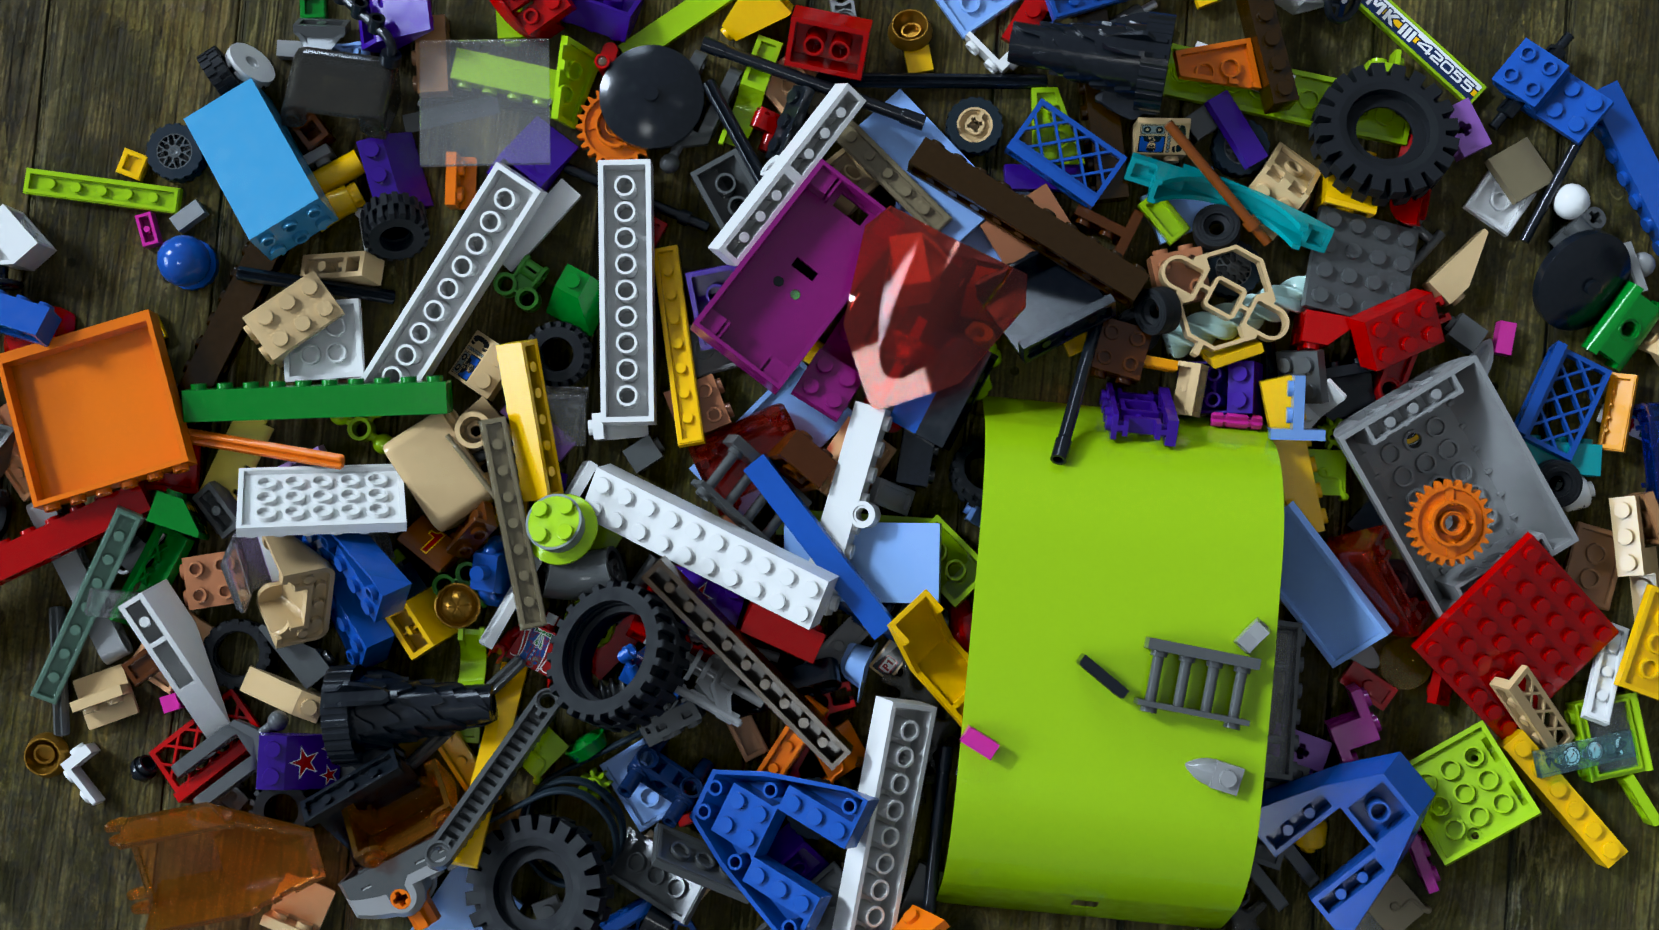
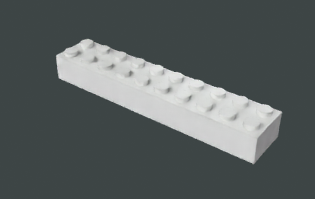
[598,159,657,426]
[361,162,548,383]
[585,463,839,630]
[832,696,937,930]

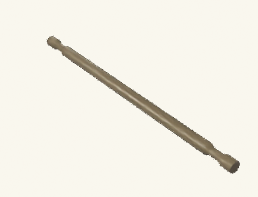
[445,434,494,499]

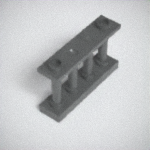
[691,434,812,544]
[1133,637,1262,730]

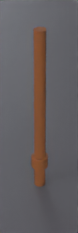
[1164,120,1272,246]

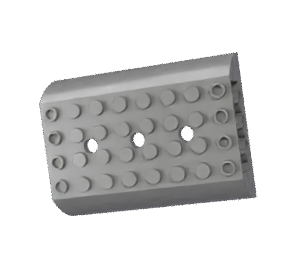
[1333,355,1579,619]

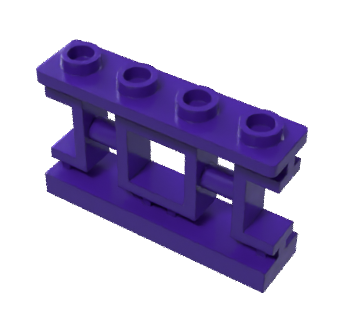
[1099,382,1179,447]

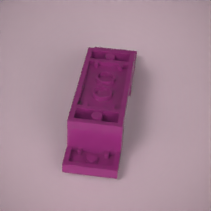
[791,228,912,422]
[1324,682,1441,894]

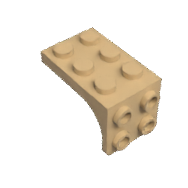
[242,270,345,368]

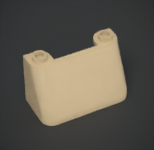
[383,409,494,532]
[256,535,335,649]

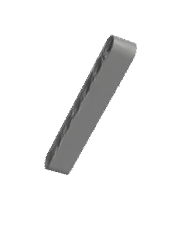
[26,502,133,665]

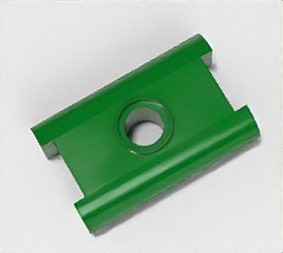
[1581,281,1659,373]

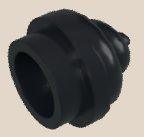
[130,755,158,781]

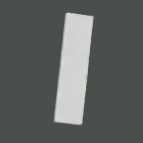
[503,178,582,273]
[1580,622,1630,727]

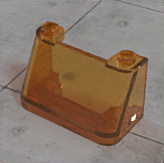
[341,758,458,868]

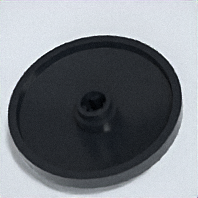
[599,45,704,150]
[1532,229,1631,331]

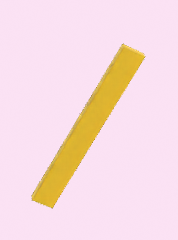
[655,245,706,448]
[452,662,528,869]

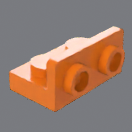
[445,152,478,210]

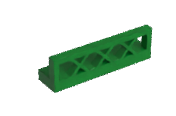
[107,525,195,627]

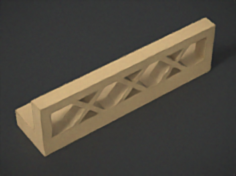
[1489,665,1575,759]

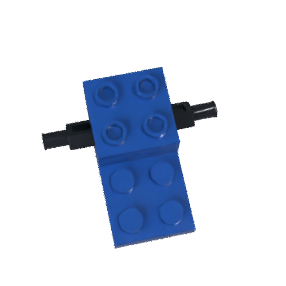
[1488,31,1614,146]

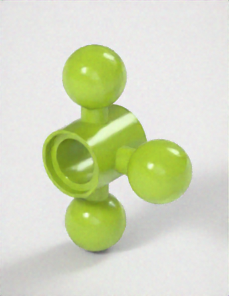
[330,416,393,454]

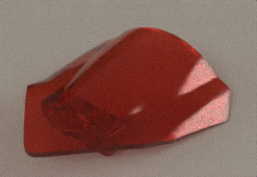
[843,206,1027,410]

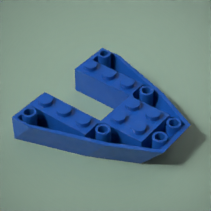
[294,533,412,668]
[1258,752,1435,930]
[689,769,880,930]

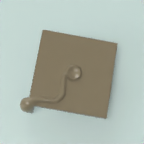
[1368,874,1432,930]

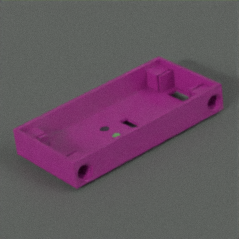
[690,159,906,395]

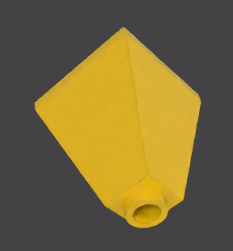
[721,0,794,41]

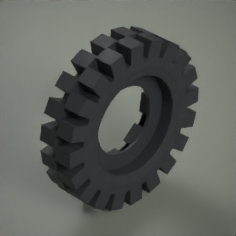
[1309,62,1460,207]
[465,814,614,930]

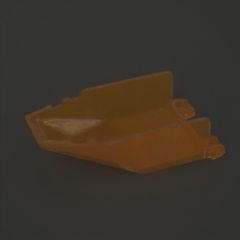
[104,802,327,930]

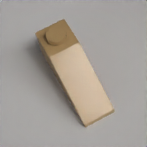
[1422,228,1489,307]
[300,251,385,286]
[240,665,321,724]

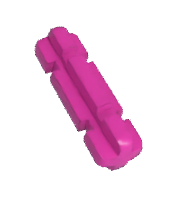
[1210,412,1263,430]

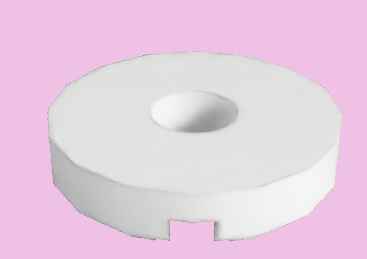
[225,42,275,88]

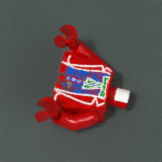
[487,611,562,688]

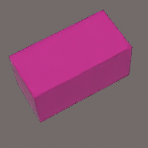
[135,211,163,249]
[1492,320,1517,357]
[159,693,185,714]
[960,725,1000,760]

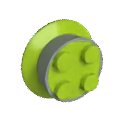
[525,494,598,565]

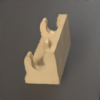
[1173,360,1209,418]

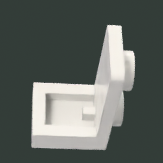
[965,31,1018,74]
[588,413,649,441]
[60,742,106,806]

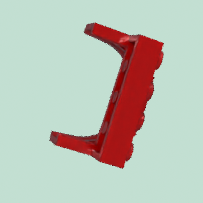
[489,0,577,44]

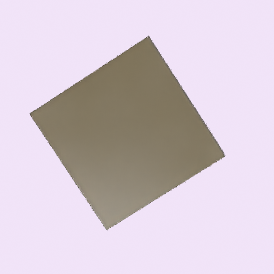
[1484,137,1553,205]

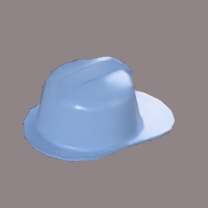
[840,642,878,703]

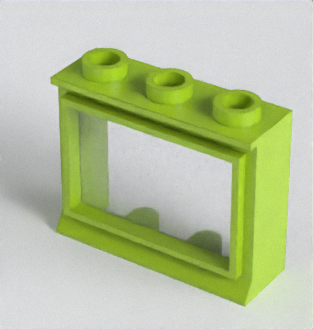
[1564,690,1654,783]

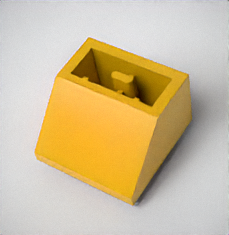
[385,587,458,660]

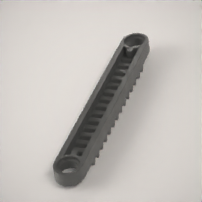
[424,688,561,871]

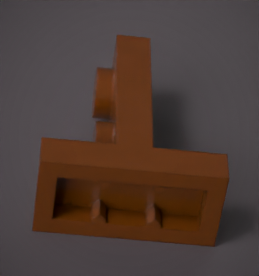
[1071,204,1144,256]

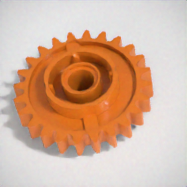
[576,90,648,164]
[1404,479,1494,566]

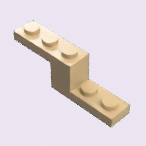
[1609,495,1659,621]

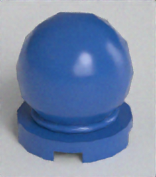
[157,235,220,291]

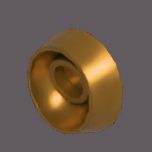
[888,9,933,51]
[434,583,481,629]
[24,732,70,778]

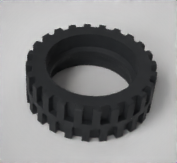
[546,581,691,733]

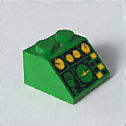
[146,488,210,541]

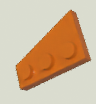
[1173,37,1262,91]

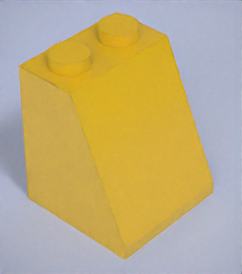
[1312,151,1383,218]

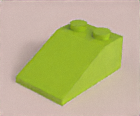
[929,514,978,609]

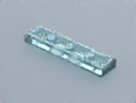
[1532,730,1636,778]

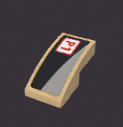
[869,639,906,682]

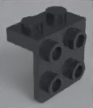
[1325,358,1376,421]

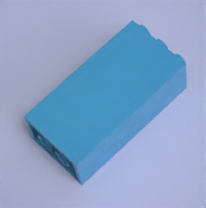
[184,78,339,261]

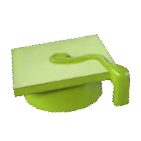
[1308,449,1349,501]
[523,727,570,785]

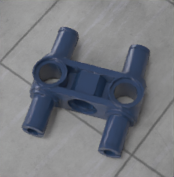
[617,739,714,828]

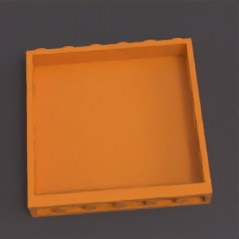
[0,309,197,513]

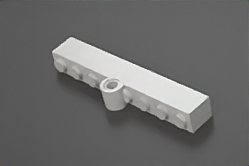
[708,83,866,266]
[809,401,893,616]

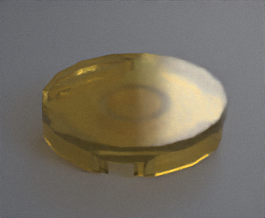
[1378,638,1432,690]

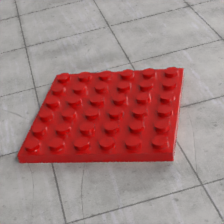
[1410,532,1619,740]

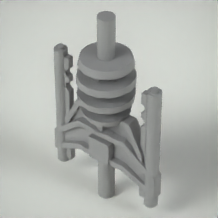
[644,629,764,727]

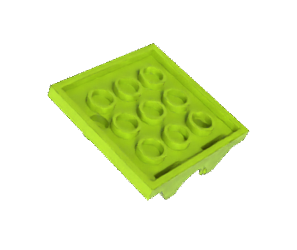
[1409,720,1542,867]

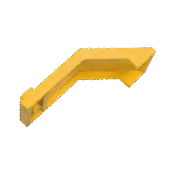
[887,589,969,728]

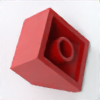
[1290,309,1350,350]

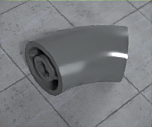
[538,546,628,600]

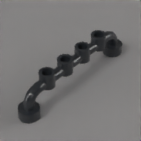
[334,0,402,69]

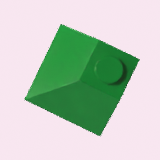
[546,263,600,337]

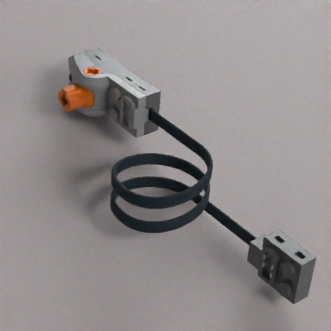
[338,688,707,930]

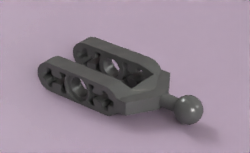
[660,49,744,174]
[171,710,289,811]
[1250,844,1320,912]

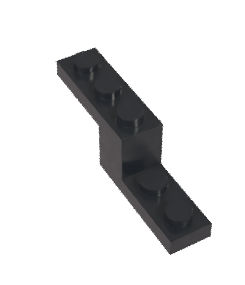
[765,85,815,160]

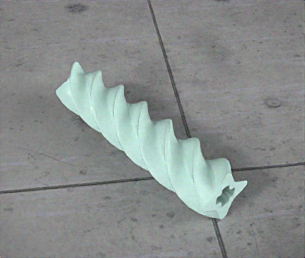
[1162,275,1307,358]

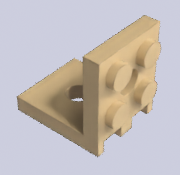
[1238,142,1321,241]

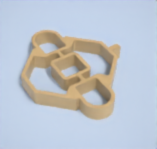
[1158,245,1290,358]

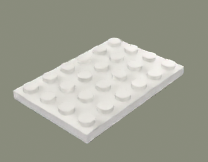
[236,464,407,538]

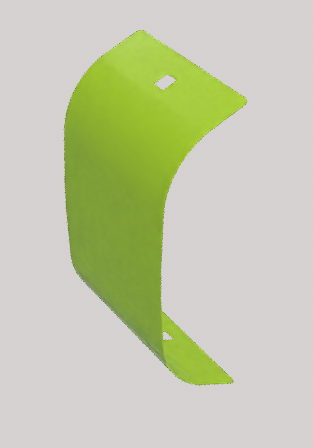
[937,396,1284,929]

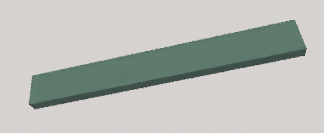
[30,505,144,705]

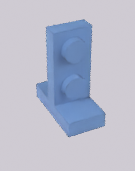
[1268,375,1326,441]

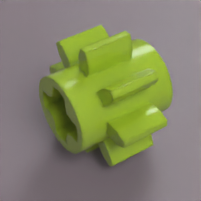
[1317,417,1343,450]
[578,767,613,800]

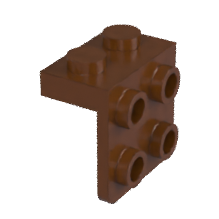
[1090,318,1152,387]

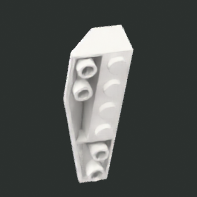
[118,579,230,738]

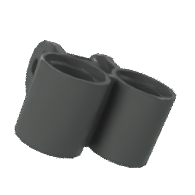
[1548,207,1606,247]

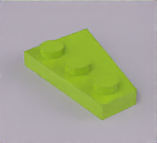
[551,35,603,129]
[1031,87,1085,166]

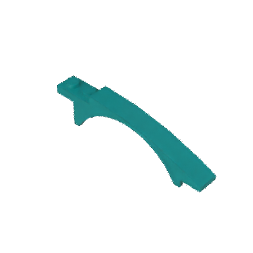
[1124,152,1334,253]

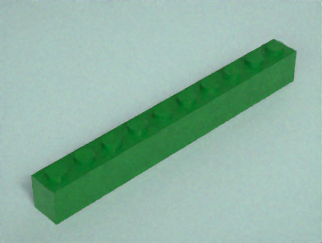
[181,375,453,422]

